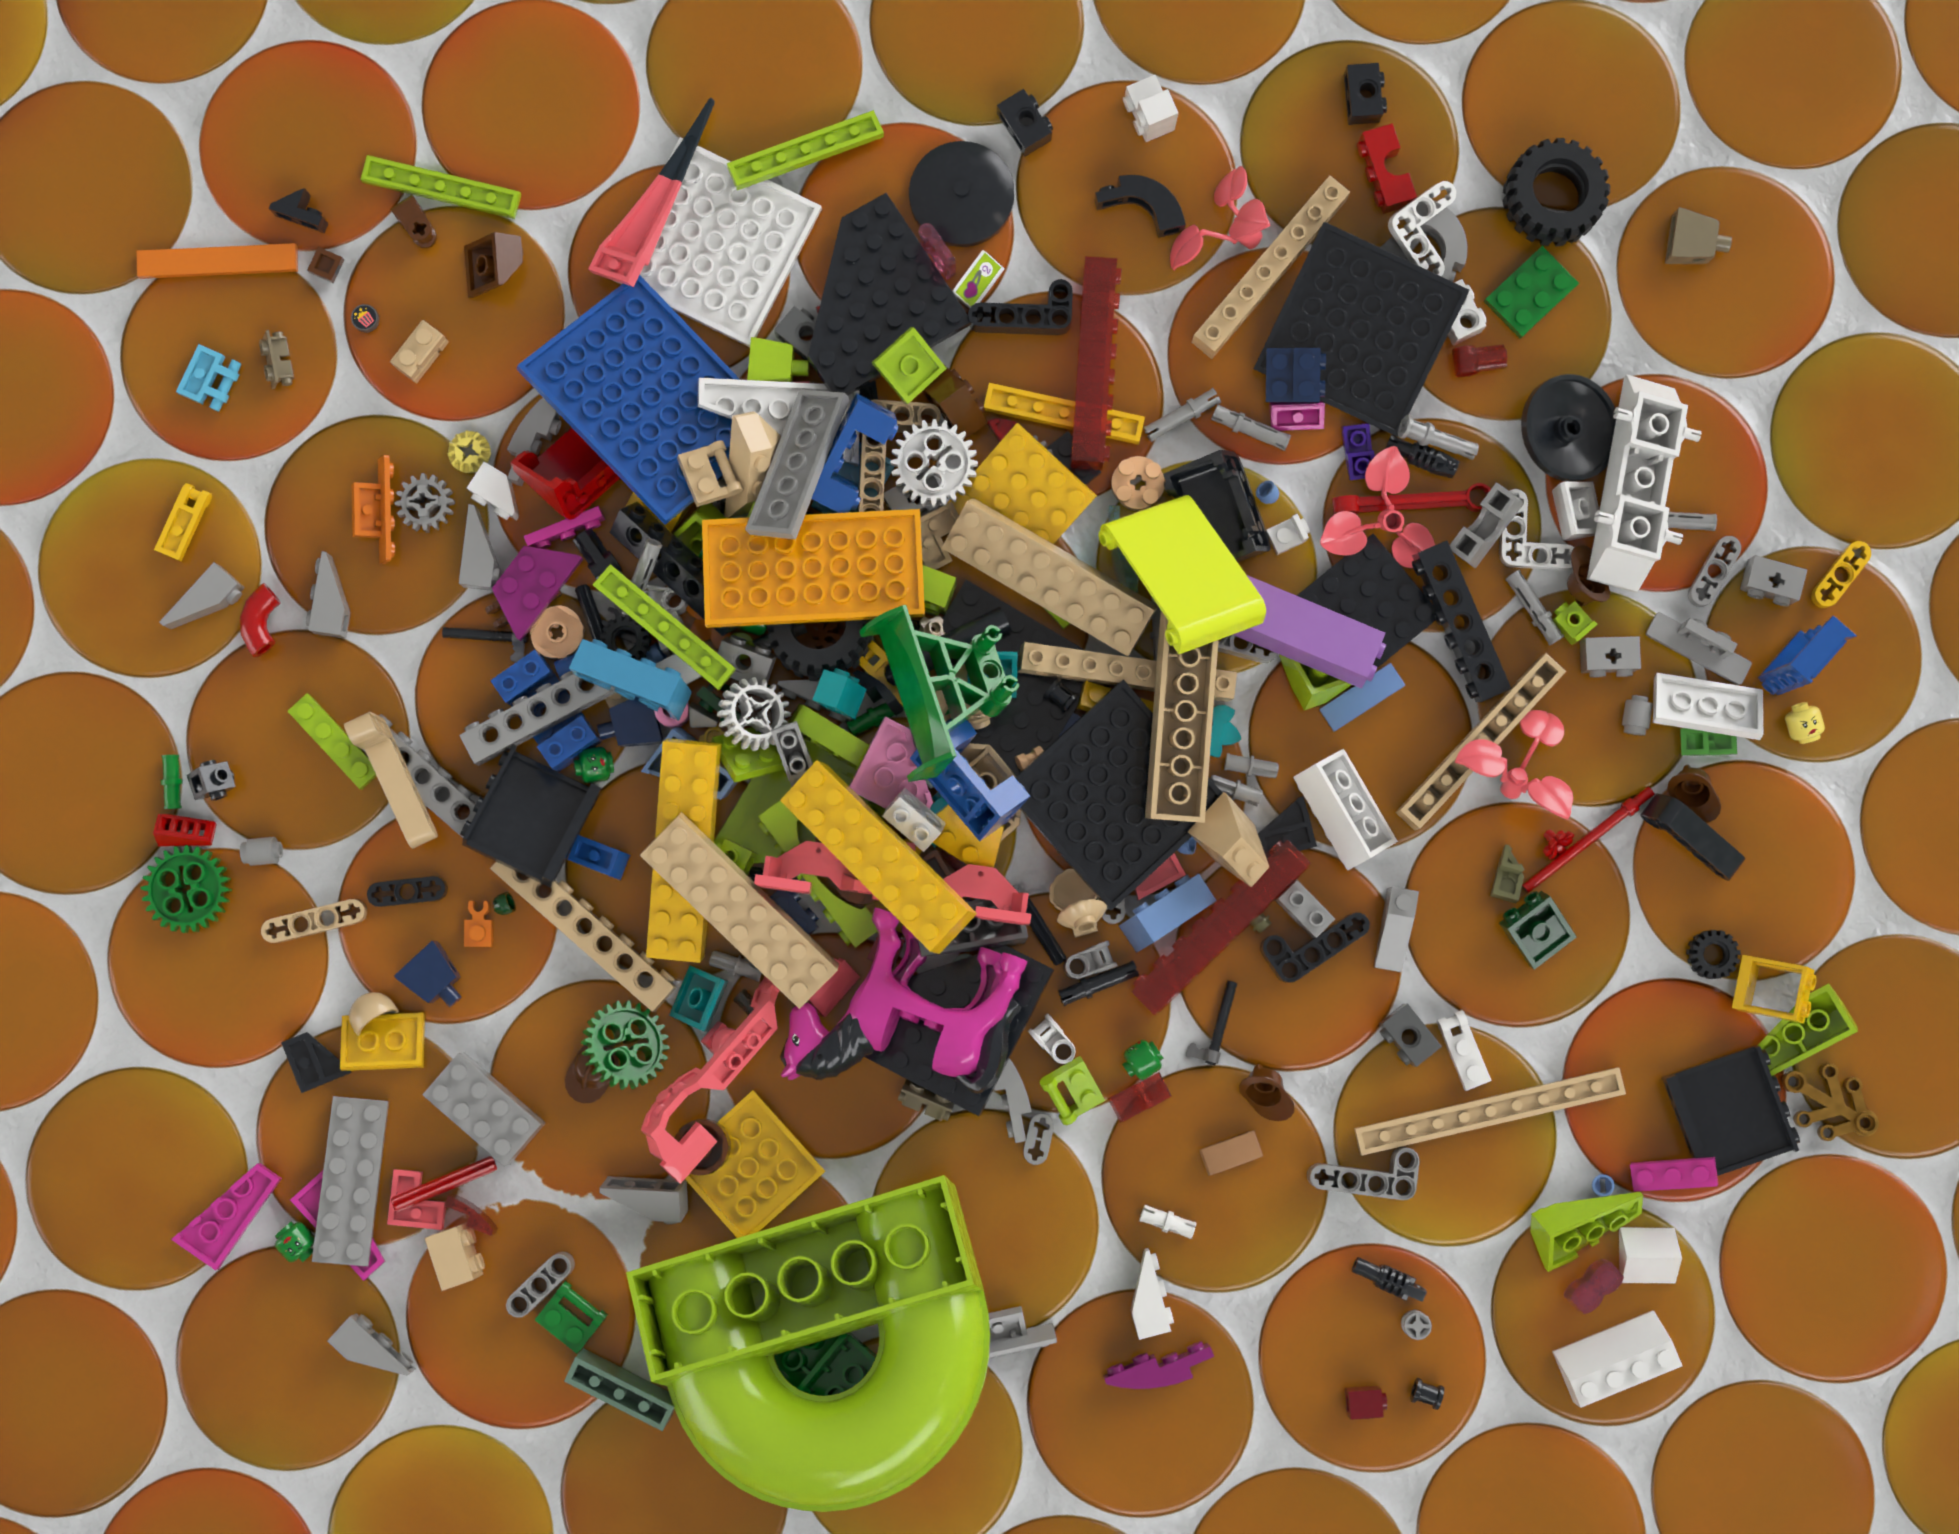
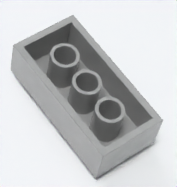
[422,1052,546,1167]

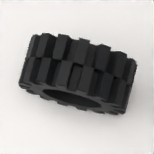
[600,615,651,660]
[1686,930,1741,979]

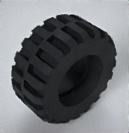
[1502,138,1610,246]
[767,620,872,682]

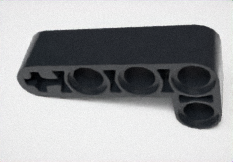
[968,279,1073,335]
[1640,793,1745,881]
[1260,913,1370,982]

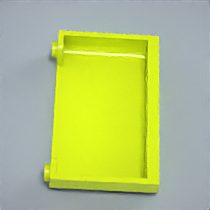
[1098,495,1266,654]

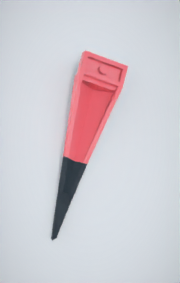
[588,98,715,287]

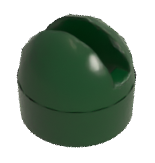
[493,892,516,915]

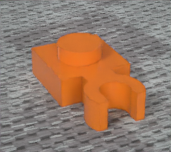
[464,901,493,947]

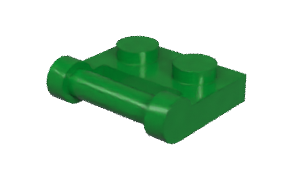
[535,1281,608,1354]

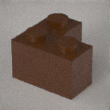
[923,365,988,441]

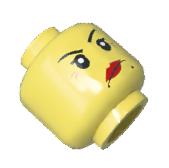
[1785,702,1825,744]

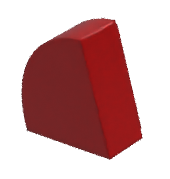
[987,418,1017,443]

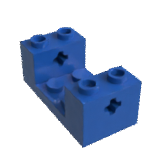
[812,393,899,513]
[490,650,603,772]
[910,718,1030,841]

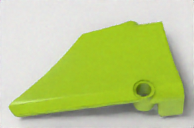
[714,704,886,863]

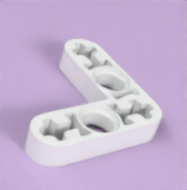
[1388,181,1456,276]
[1499,489,1575,570]

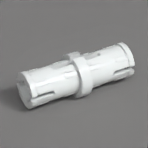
[1139,1205,1196,1239]

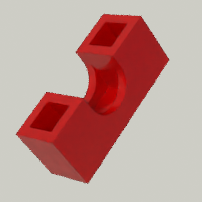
[1357,123,1417,214]

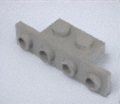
[1646,612,1752,685]
[989,1306,1057,1359]

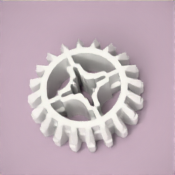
[717,677,791,751]

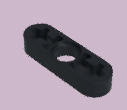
[367,876,448,907]

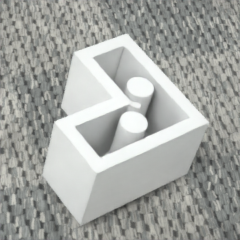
[1123,75,1178,142]

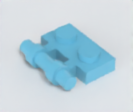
[176,344,242,412]

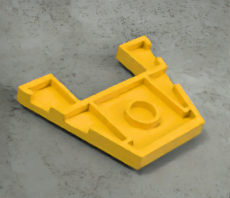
[904,804,1005,900]

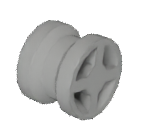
[1401,1310,1432,1340]

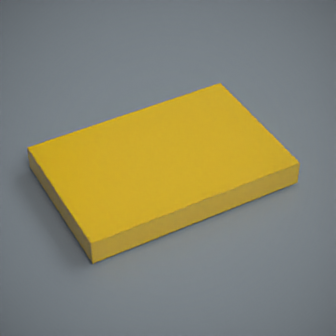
[340,1012,425,1071]

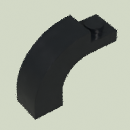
[1094,175,1186,238]

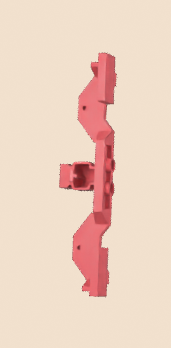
[754,841,1031,925]
[641,958,860,1184]

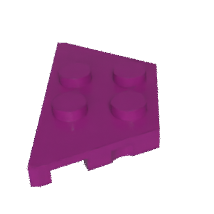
[492,546,583,641]

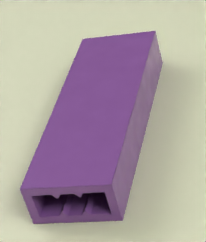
[1233,575,1386,689]

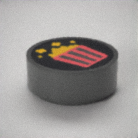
[351,304,380,333]

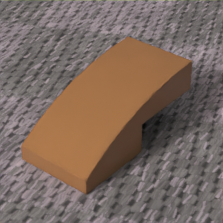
[1199,1130,1263,1176]

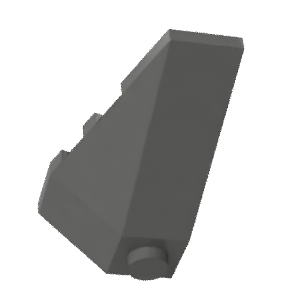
[917,885,1028,957]

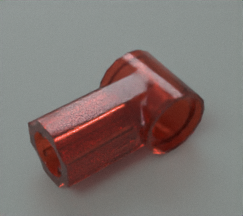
[1452,344,1508,377]

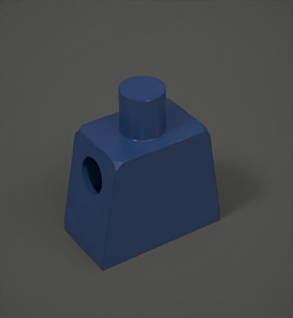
[597,697,664,747]
[394,941,462,1007]

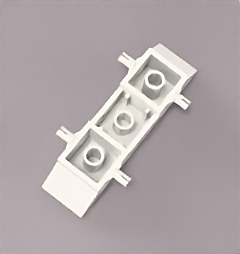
[1587,375,1702,592]

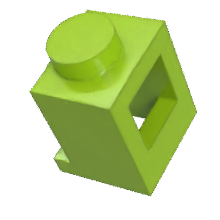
[1553,601,1597,645]
[716,839,758,876]

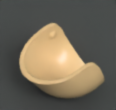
[349,992,399,1036]

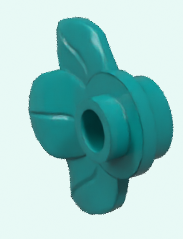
[1210,705,1242,758]

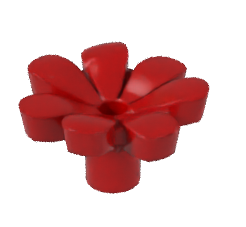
[1543,829,1575,860]

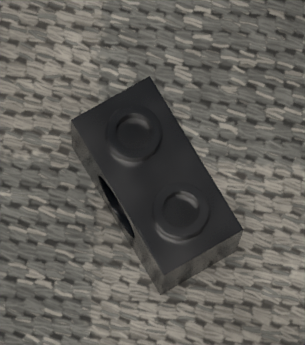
[1344,63,1387,125]
[997,89,1053,157]

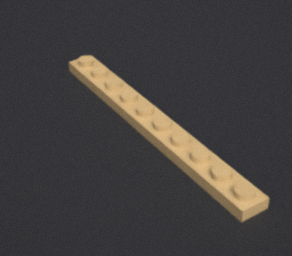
[1354,1067,1626,1156]

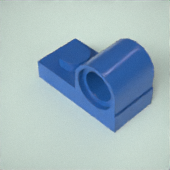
[567,835,630,880]

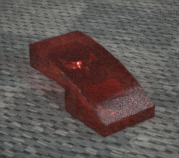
[1108,1072,1172,1123]
[444,1194,498,1236]

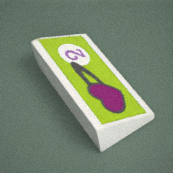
[952,250,1004,309]

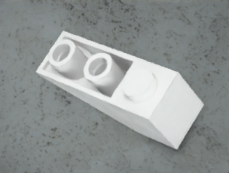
[1131,1248,1174,1340]

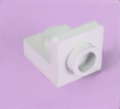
[1266,514,1310,555]

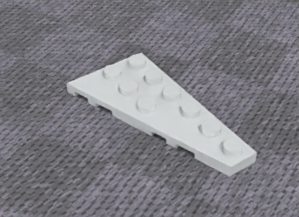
[698,378,859,467]

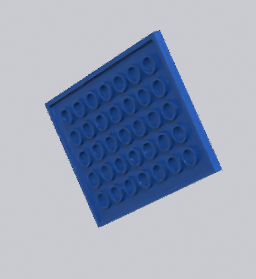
[517,275,740,525]

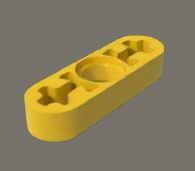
[1811,541,1871,608]

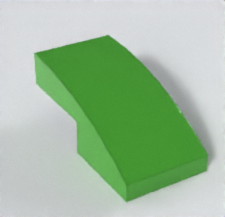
[1680,728,1737,756]

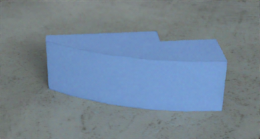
[1319,663,1405,732]

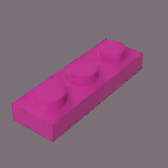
[524,506,606,549]
[1630,1157,1718,1192]

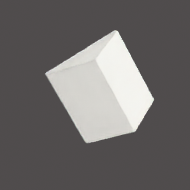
[1552,482,1599,542]
[1619,1227,1682,1283]

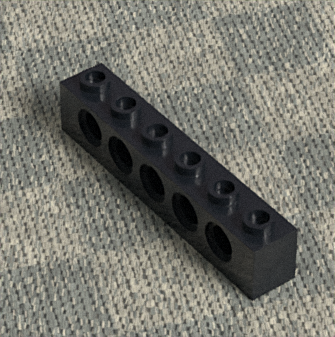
[609,502,740,636]
[1412,540,1512,702]

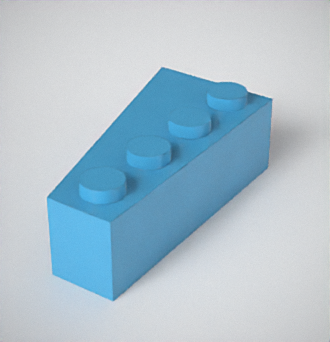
[569,639,692,721]

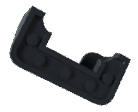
[1163,450,1271,562]

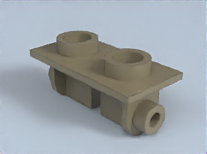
[259,330,294,389]
[898,1079,954,1121]

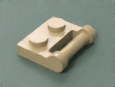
[677,440,743,507]

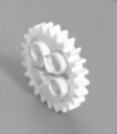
[890,419,978,507]

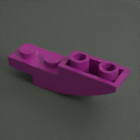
[1103,1341,1214,1389]

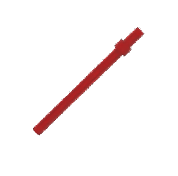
[1522,787,1655,893]

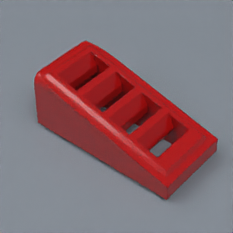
[153,814,217,846]

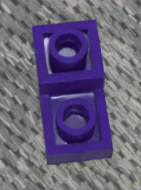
[1341,423,1374,480]

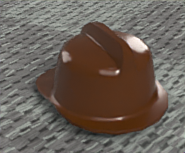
[1567,545,1610,607]
[1667,764,1721,823]
[565,1045,619,1104]
[1239,1064,1295,1121]

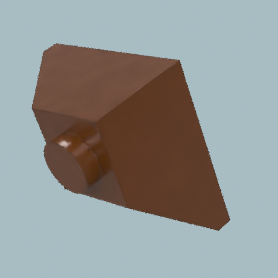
[464,232,523,298]

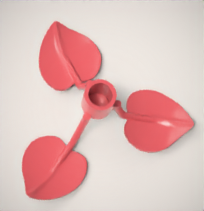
[1170,166,1270,271]
[1320,446,1435,568]
[1455,710,1573,820]

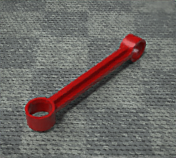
[1332,483,1491,515]

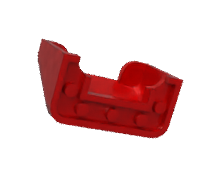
[510,428,620,520]

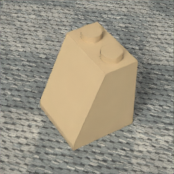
[1188,792,1269,887]

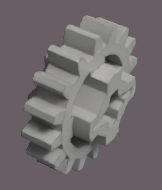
[395,473,455,533]

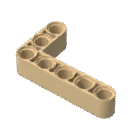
[857,400,941,512]
[344,712,438,849]

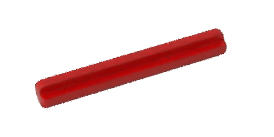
[391,1156,497,1212]

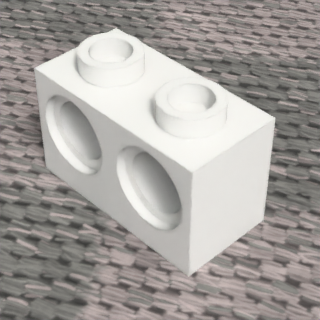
[1448,279,1486,346]
[882,788,946,852]

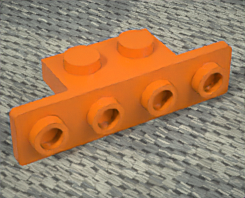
[351,455,395,564]

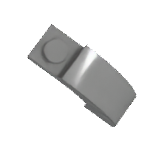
[1416,199,1467,282]

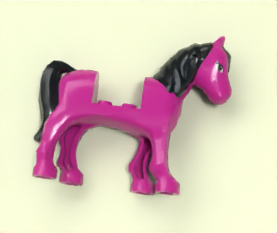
[780,907,1028,1094]

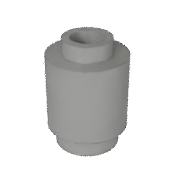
[1622,695,1653,736]
[240,837,283,866]

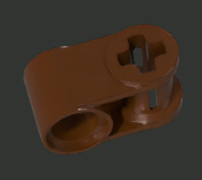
[390,195,437,248]

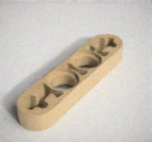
[261,899,367,943]

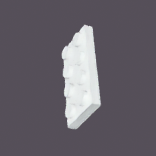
[1653,673,1763,740]

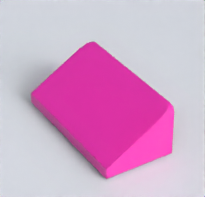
[1269,401,1325,431]

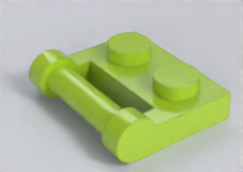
[1040,1056,1105,1125]

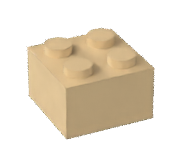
[424,1222,485,1291]

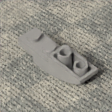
[507,398,561,486]
[771,721,813,787]
[994,1058,1032,1143]

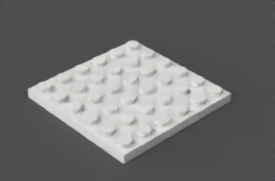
[613,137,822,347]

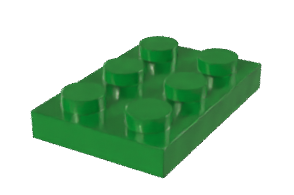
[1484,246,1579,339]

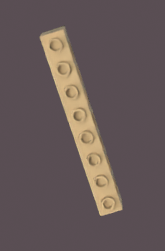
[1192,176,1350,359]
[1017,642,1237,702]
[1395,653,1566,831]
[490,862,677,1012]

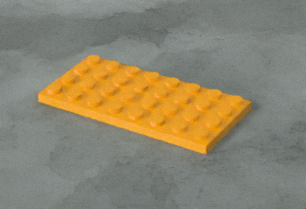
[702,509,925,628]

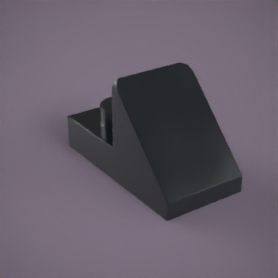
[269,188,328,233]

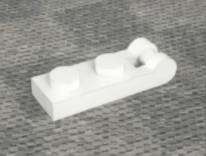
[1437,1010,1492,1091]

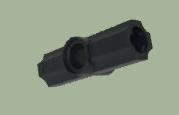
[573,528,624,579]

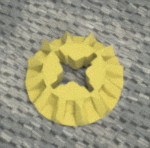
[447,430,491,473]

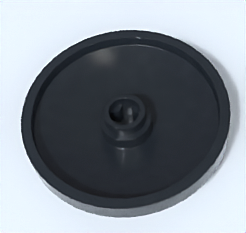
[909,141,1014,247]
[1521,374,1616,482]

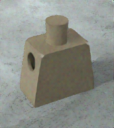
[1665,207,1732,264]

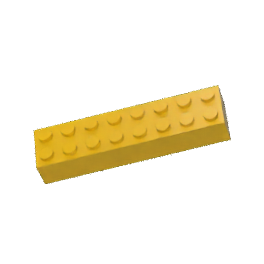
[646,738,722,963]
[780,760,977,954]

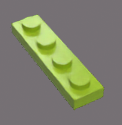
[288,693,377,790]

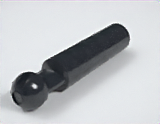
[884,606,1011,686]

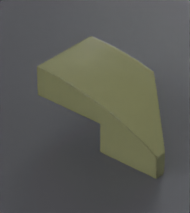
[1490,845,1525,904]

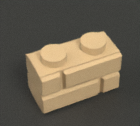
[390,320,449,384]

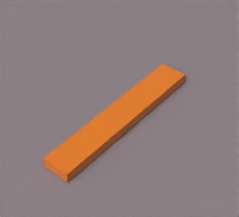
[137,243,298,279]

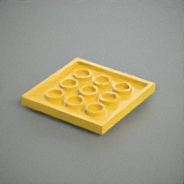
[947,423,1097,544]
[685,1090,826,1238]

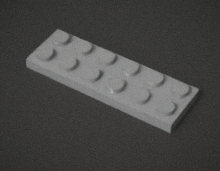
[745,389,850,539]
[312,1096,389,1266]

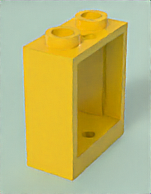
[1732,955,1816,1024]

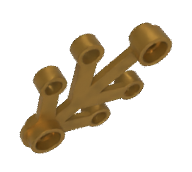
[1781,1063,1879,1141]

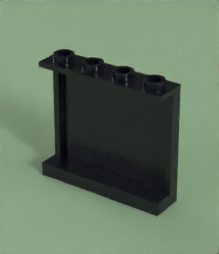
[460,745,601,888]
[1662,1045,1800,1176]

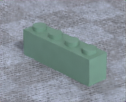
[564,1348,675,1431]

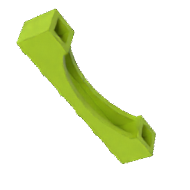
[758,801,877,947]

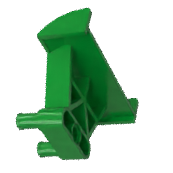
[859,605,1019,782]

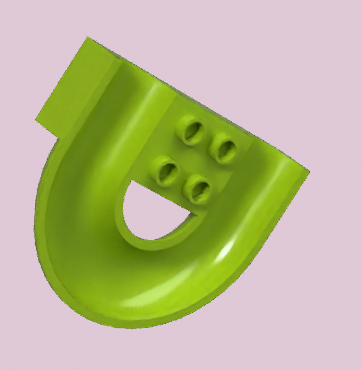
[626,1175,990,1512]

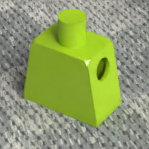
[747,337,809,382]

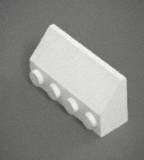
[1293,749,1398,871]
[1552,1310,1682,1408]

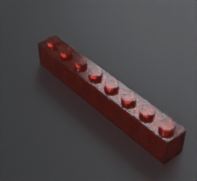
[1070,256,1122,470]
[1132,840,1311,1016]

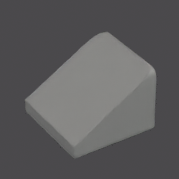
[689,702,719,728]

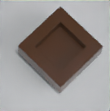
[307,247,344,284]

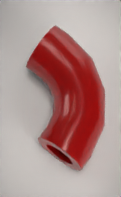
[240,583,281,657]

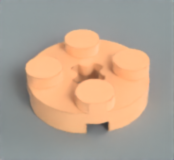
[1111,456,1165,511]
[530,605,585,659]

